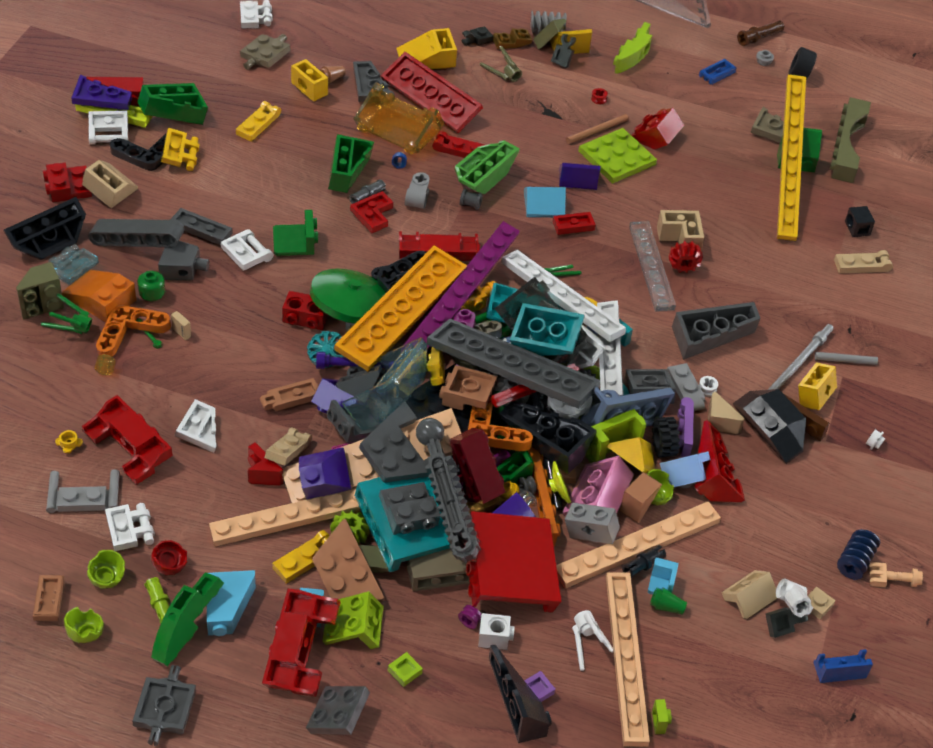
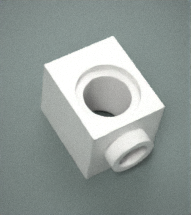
[478,613,514,650]

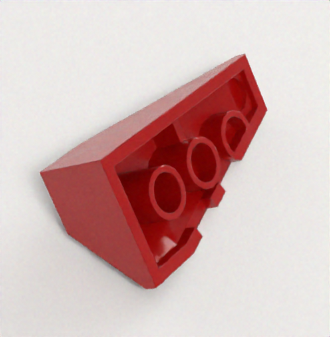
[694,420,745,503]

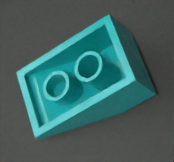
[510,303,585,356]

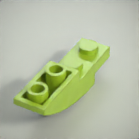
[613,22,652,74]

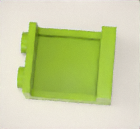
[585,409,646,463]

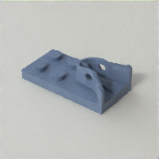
[580,387,675,427]

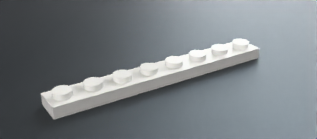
[502,250,626,342]

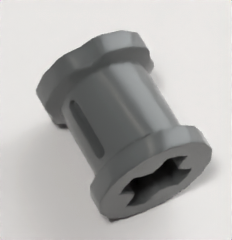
[459,189,483,210]

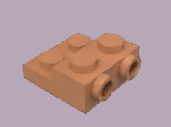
[439,365,497,410]

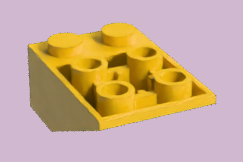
[396,28,457,69]

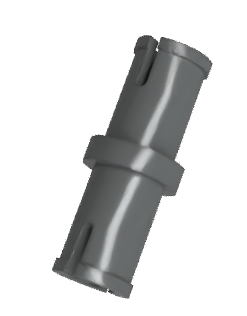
[349,179,386,204]

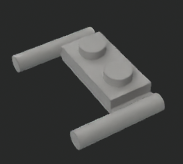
[46,469,120,513]

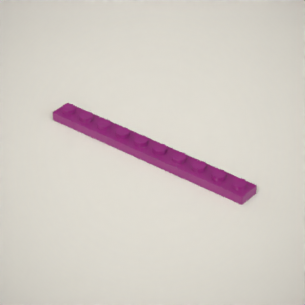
[401,221,520,362]

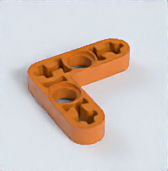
[96,306,171,358]
[468,397,533,451]

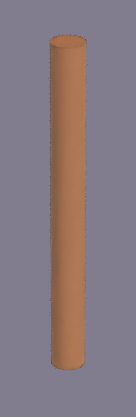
[566,114,629,144]

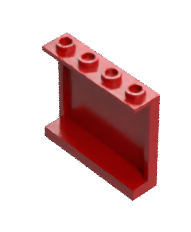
[464,511,562,613]

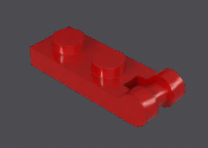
[432,131,485,158]

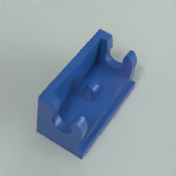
[813,649,873,683]

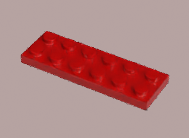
[381,52,483,133]

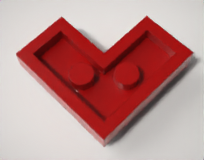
[350,191,394,233]

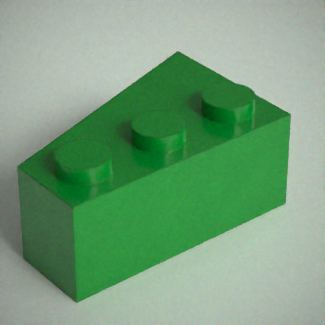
[138,83,208,125]
[328,134,374,193]

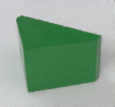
[497,450,534,485]

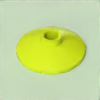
[549,461,572,504]

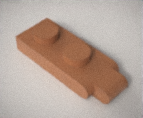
[260,378,318,411]

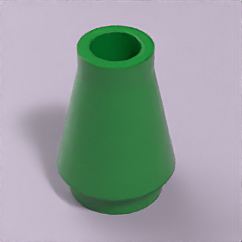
[650,587,687,615]

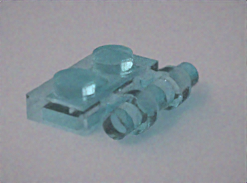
[48,244,99,285]

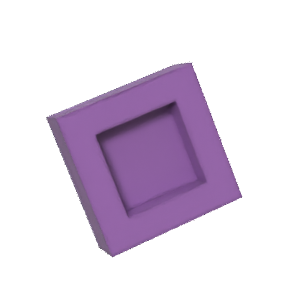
[524,671,555,702]

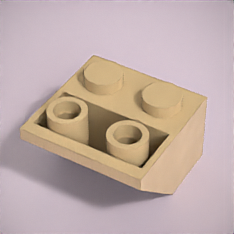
[82,160,138,208]

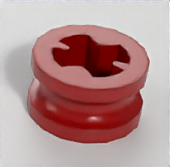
[591,88,608,105]

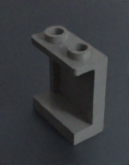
[327,392,390,443]

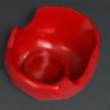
[151,540,188,576]

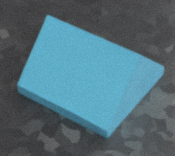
[524,187,566,217]

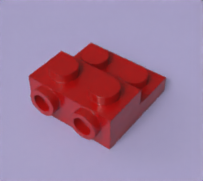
[43,162,92,202]

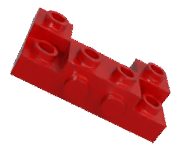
[399,231,480,261]
[82,395,173,485]
[262,588,341,697]

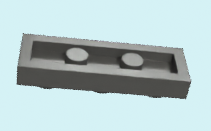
[170,208,233,245]

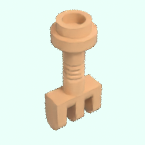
[869,562,923,587]

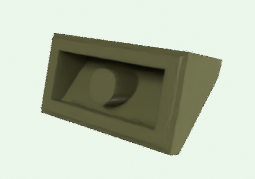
[533,19,566,49]

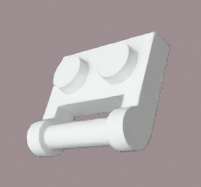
[89,111,129,145]
[221,229,274,271]

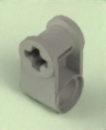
[405,172,430,209]

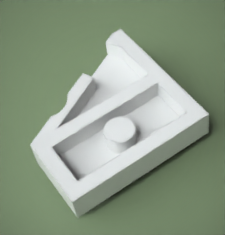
[175,399,216,453]

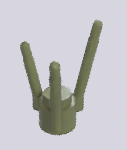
[480,46,522,82]

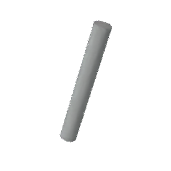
[815,352,878,365]

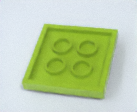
[579,128,657,184]

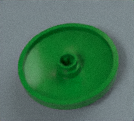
[310,268,386,324]

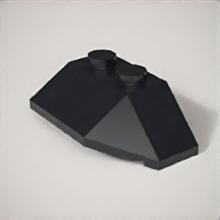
[3,197,86,260]
[733,389,806,464]

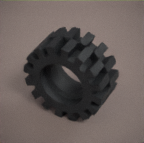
[652,417,680,457]

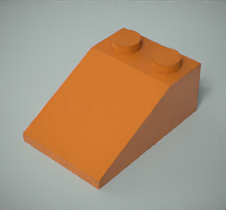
[62,270,136,323]

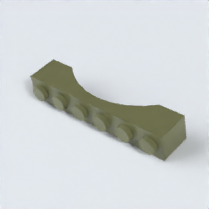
[829,97,871,183]

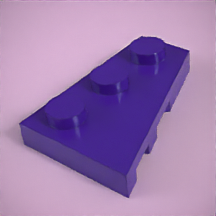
[71,75,132,110]

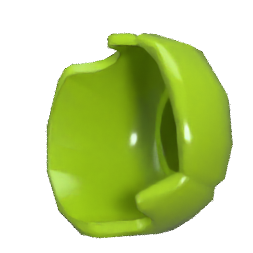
[647,469,674,505]
[87,550,125,589]
[64,607,104,643]

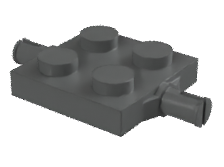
[132,665,196,746]

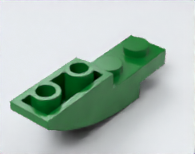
[151,572,224,666]

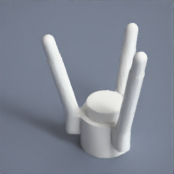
[572,610,613,671]

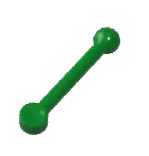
[136,318,162,349]

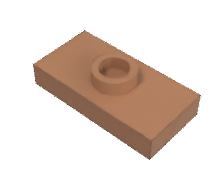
[33,575,65,621]

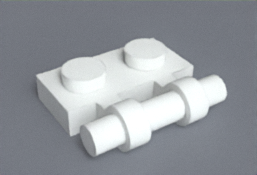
[240,0,273,28]
[105,503,155,551]

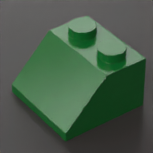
[777,128,822,173]

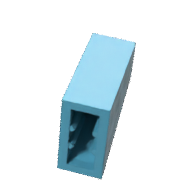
[207,570,256,636]

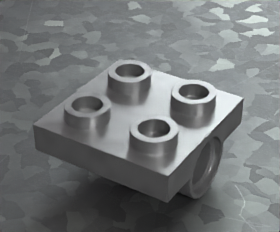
[306,686,370,735]

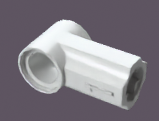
[776,579,813,618]

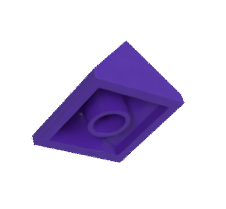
[559,163,601,190]

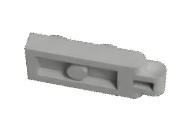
[667,363,705,411]

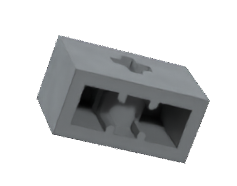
[565,503,620,544]

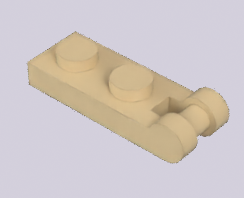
[834,250,893,273]
[265,427,312,466]

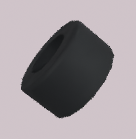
[788,47,817,80]

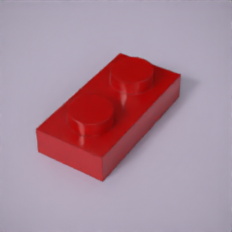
[552,212,596,235]

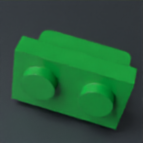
[273,210,318,256]

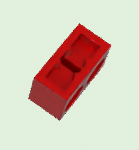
[282,291,328,330]

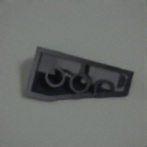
[499,401,597,474]
[489,645,552,743]

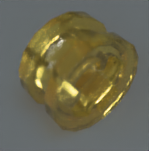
[94,354,116,375]

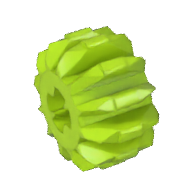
[330,510,370,545]

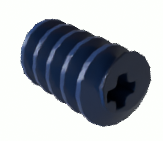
[837,529,881,580]

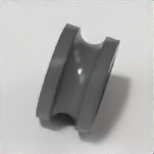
[518,476,536,497]

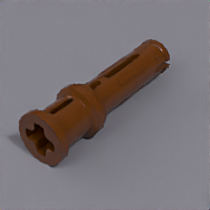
[737,20,785,46]

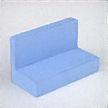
[660,452,710,487]

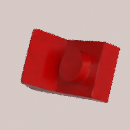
[247,442,284,486]

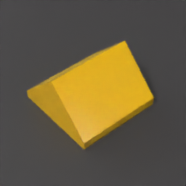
[549,29,592,54]
[607,437,655,474]

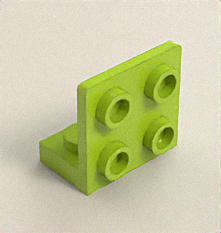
[323,591,384,649]

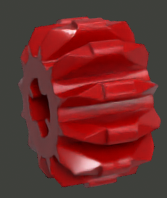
[669,240,703,273]

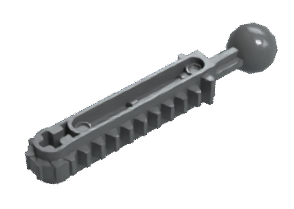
[416,418,481,563]

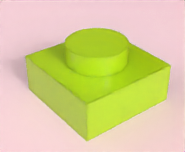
[388,652,423,687]
[651,699,672,734]

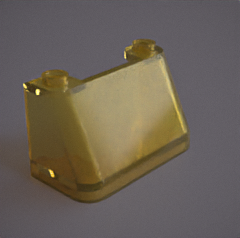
[353,82,444,154]

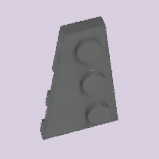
[353,61,395,102]

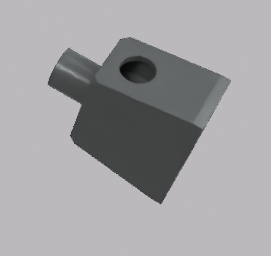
[158,241,210,281]

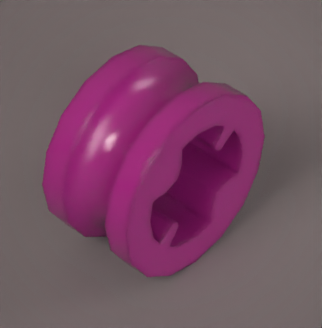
[458,605,482,629]

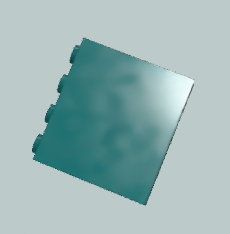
[354,477,465,572]

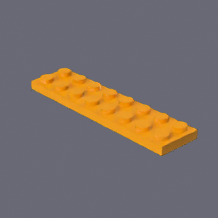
[334,246,467,372]

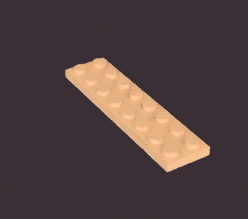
[282,408,461,503]

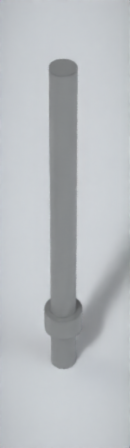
[768,324,834,390]

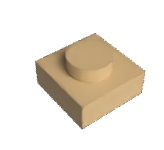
[808,587,836,619]

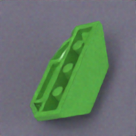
[455,140,520,195]

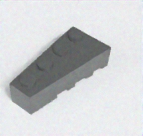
[672,302,761,360]

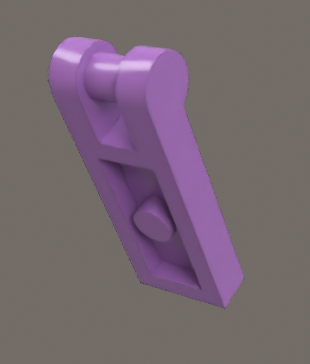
[677,397,694,457]

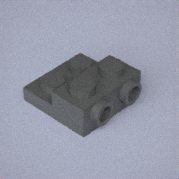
[625,369,676,404]
[379,482,440,535]

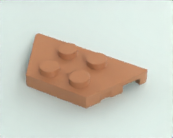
[312,519,385,602]

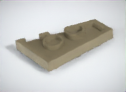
[751,107,784,142]

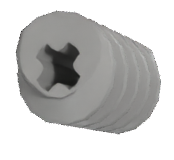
[530,11,567,33]

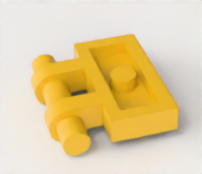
[161,128,200,171]

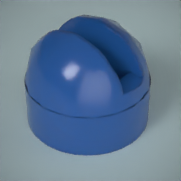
[392,152,407,169]

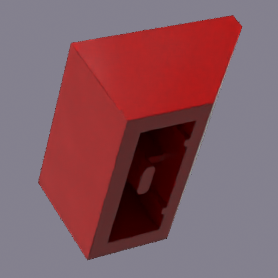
[631,107,684,150]

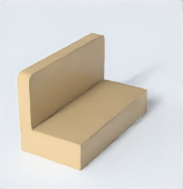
[721,570,777,619]

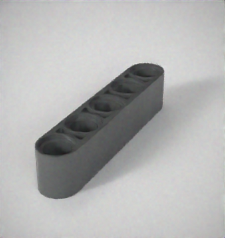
[88,219,185,247]

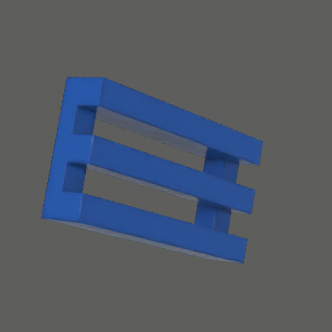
[699,59,737,85]

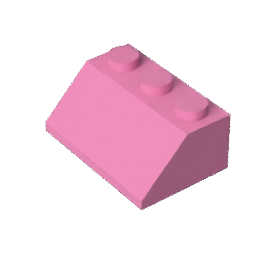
[563,456,634,516]

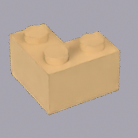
[657,210,704,250]

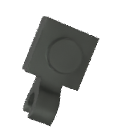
[461,26,493,46]
[765,607,808,638]

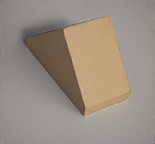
[708,392,745,434]

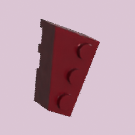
[449,428,506,504]

